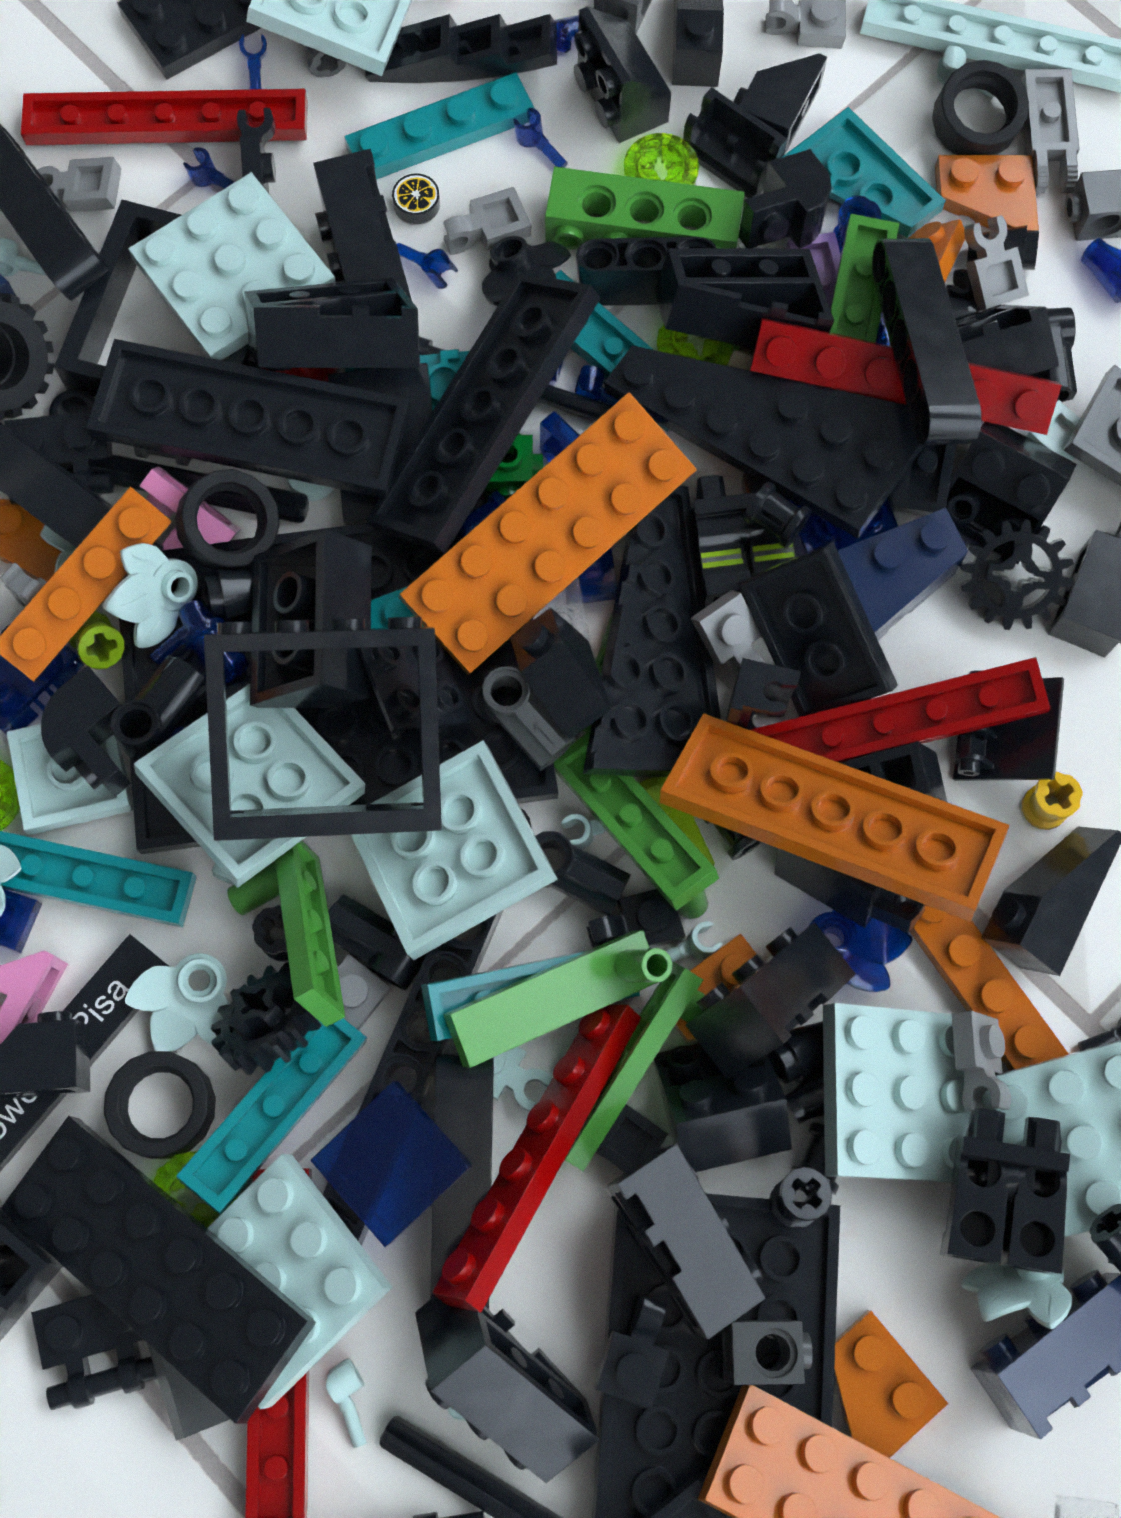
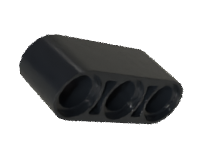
[576,237,716,306]

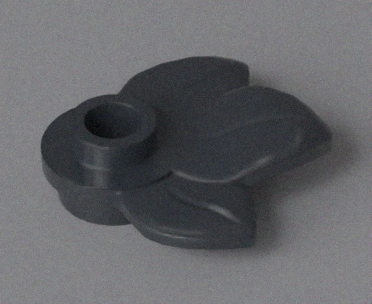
[482,236,571,306]

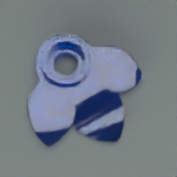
[809,910,913,992]

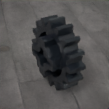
[960,518,1074,630]
[211,962,321,1075]

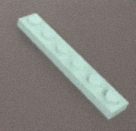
[860,0,1121,93]

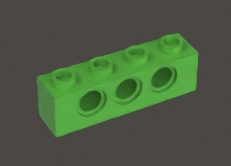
[545,166,744,250]

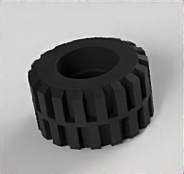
[0,292,54,420]

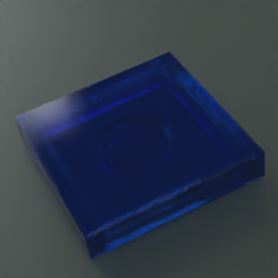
[310,1081,473,1248]

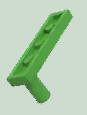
[817,214,899,396]
[554,730,719,919]
[227,840,345,1027]
[443,930,672,1068]
[565,962,705,1172]

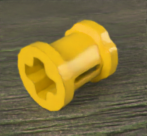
[1022,771,1083,830]

